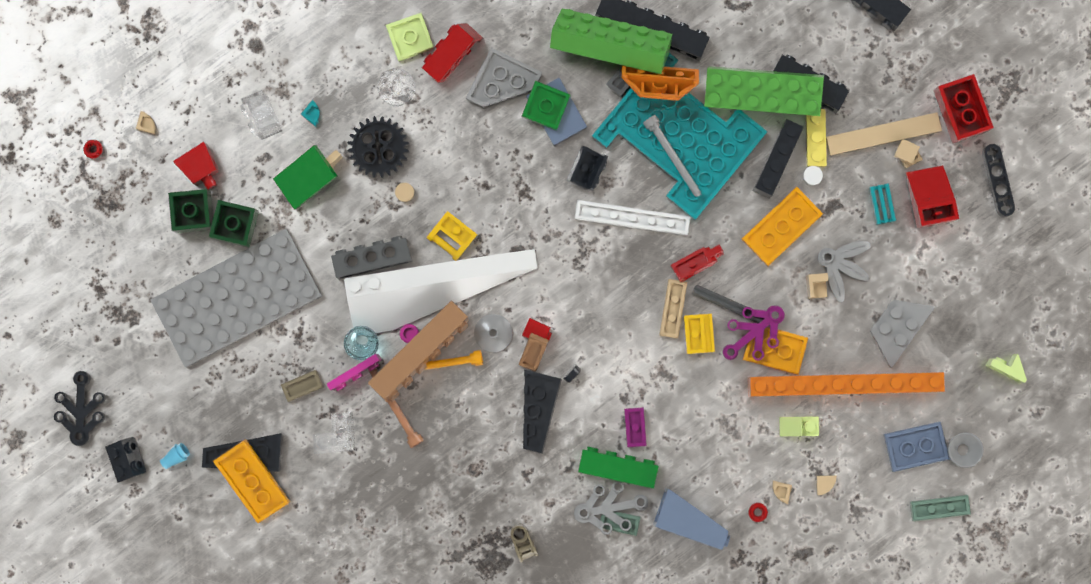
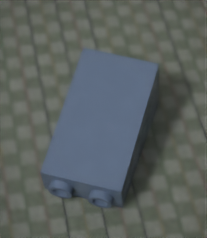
[653,488,730,550]

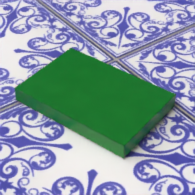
[273,145,338,210]

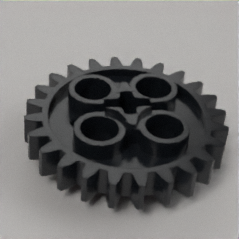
[347,116,410,178]

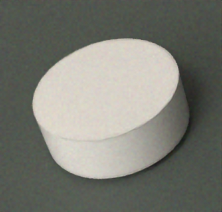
[803,166,823,186]

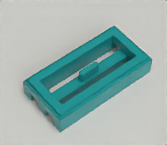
[869,183,896,225]

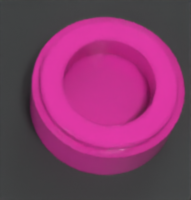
[400,324,419,343]

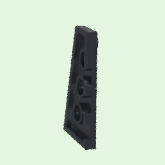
[523,369,562,454]
[202,433,282,472]

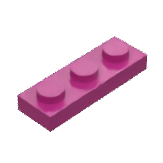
[327,354,382,391]

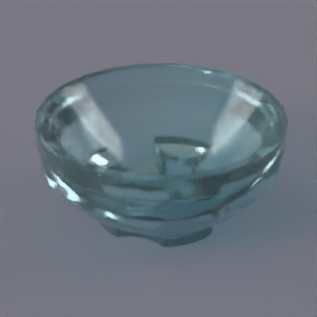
[343,326,379,361]

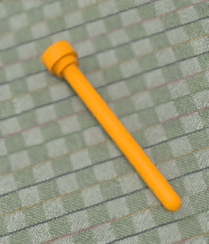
[425,350,483,370]

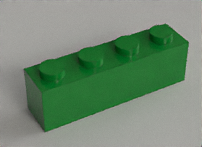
[578,446,659,489]

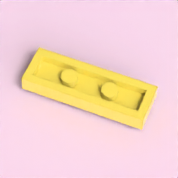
[805,109,827,167]

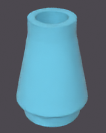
[160,443,190,469]

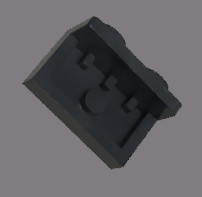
[567,146,608,191]
[105,437,146,483]

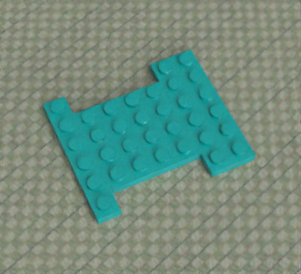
[592,52,768,220]

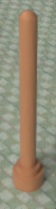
[368,369,424,448]

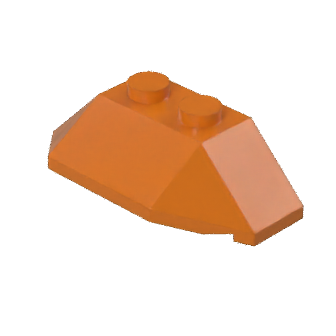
[622,65,699,100]

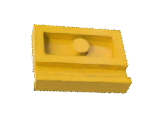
[684,314,715,354]

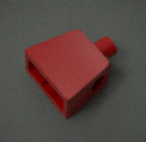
[173,141,219,190]

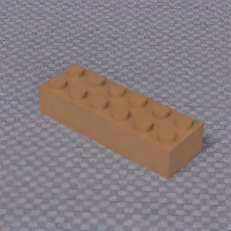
[368,300,469,403]

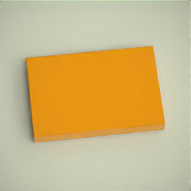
[742,327,808,375]

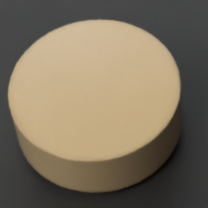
[395,183,415,202]

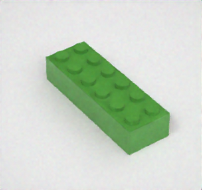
[550,8,673,74]
[704,66,824,116]

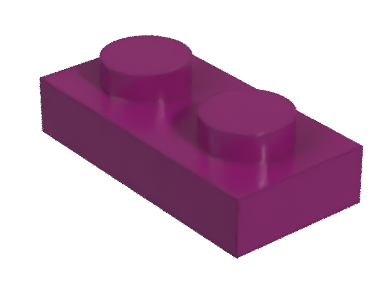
[624,407,647,447]

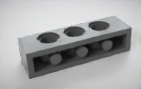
[331,236,412,279]

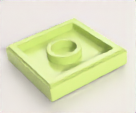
[386,13,434,61]

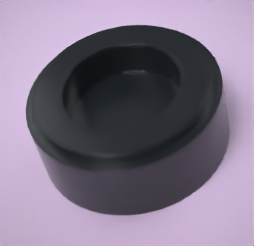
[563,364,581,383]

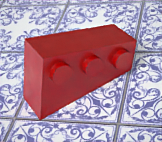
[422,23,483,83]

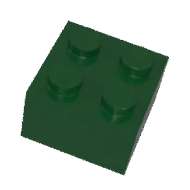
[168,189,213,233]
[209,200,259,248]

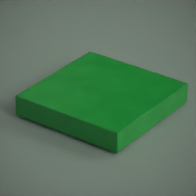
[521,81,570,131]

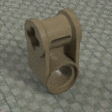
[510,524,539,563]

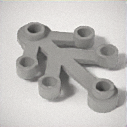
[574,481,648,535]

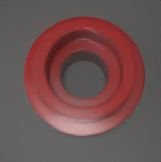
[83,140,103,159]
[748,503,768,522]

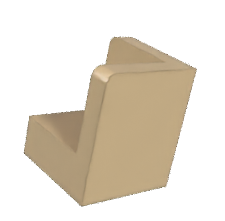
[806,273,828,299]

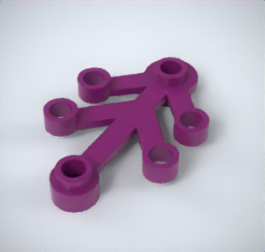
[722,305,785,360]

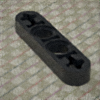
[982,144,1015,217]

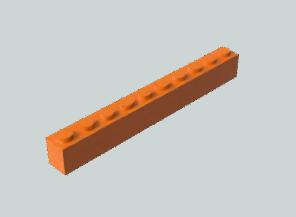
[748,372,945,397]

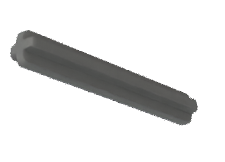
[692,285,764,323]

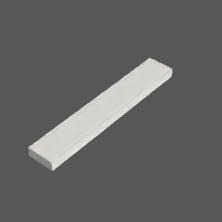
[575,200,691,236]

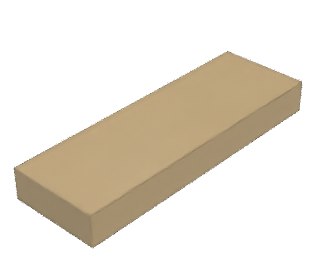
[659,279,687,339]

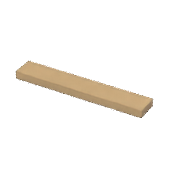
[826,112,942,156]

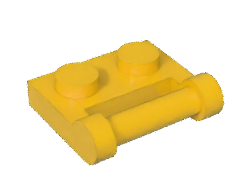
[427,211,477,261]

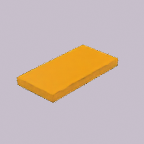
[741,187,823,267]
[213,439,290,523]

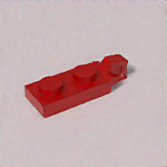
[671,244,724,283]

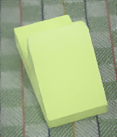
[986,354,1027,383]
[779,416,819,436]

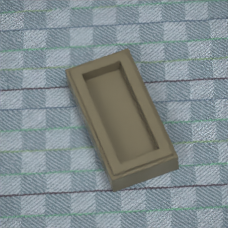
[281,370,324,402]

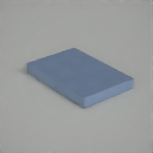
[526,78,587,146]
[883,422,949,472]

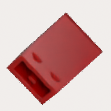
[905,165,959,228]

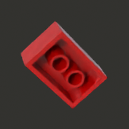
[933,74,994,144]

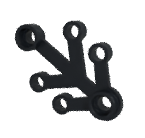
[54,371,106,446]

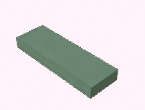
[910,495,971,521]

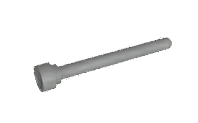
[643,115,701,197]

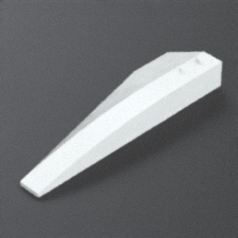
[344,249,538,337]

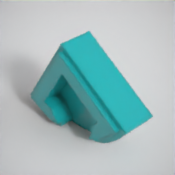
[301,100,320,127]

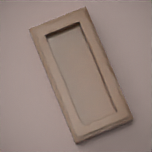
[518,333,549,372]

